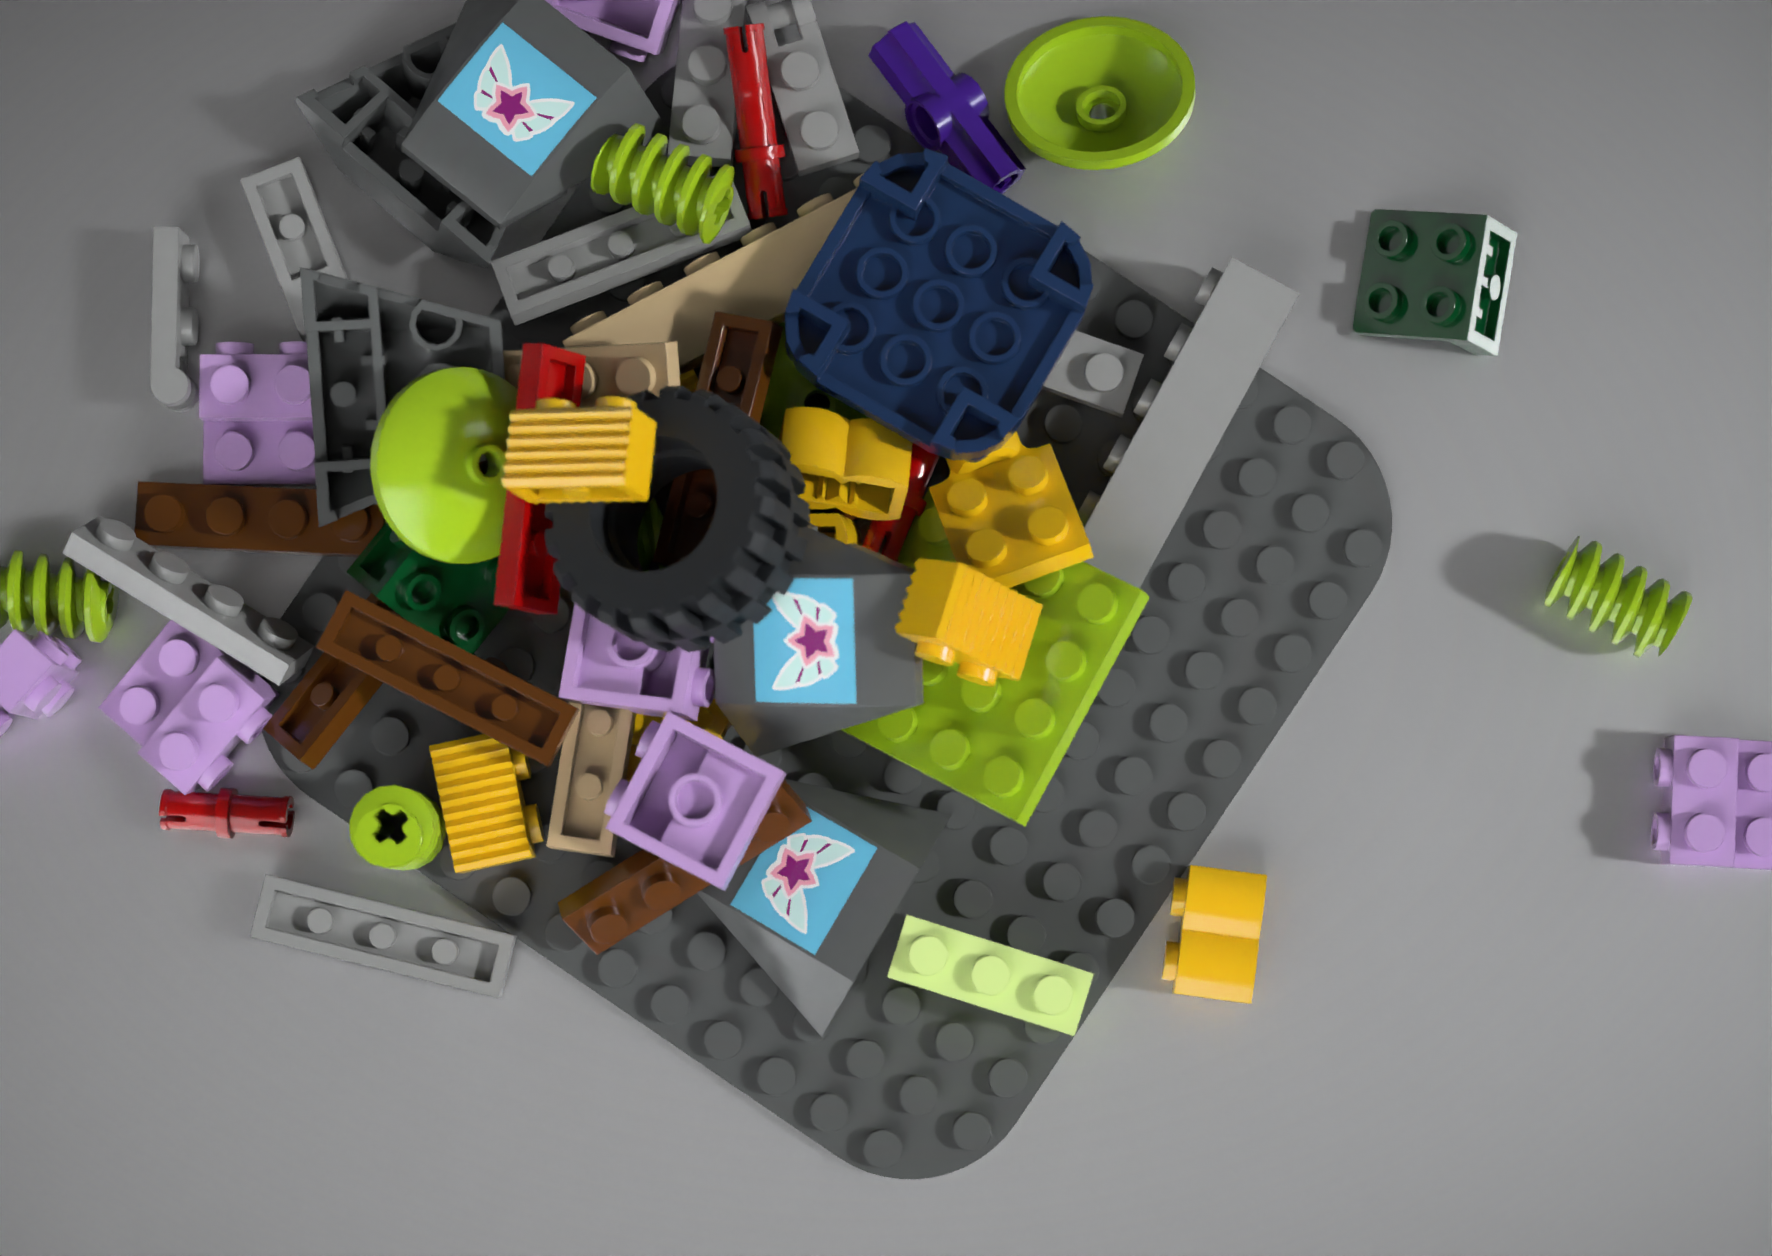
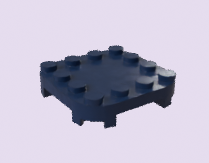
[785,148,1094,463]

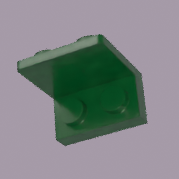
[1353,209,1517,356]
[346,522,510,654]

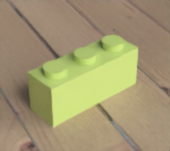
[887,915,1094,1036]

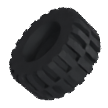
[544,386,810,652]

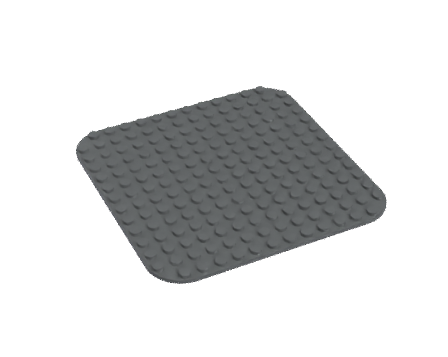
[258,47,1392,1179]

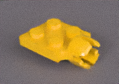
[929,431,1094,588]

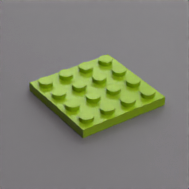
[841,490,1150,827]

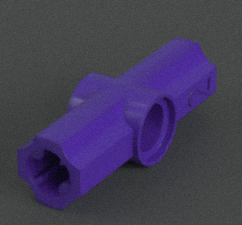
[868,21,1026,194]

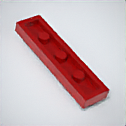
[494,343,586,615]

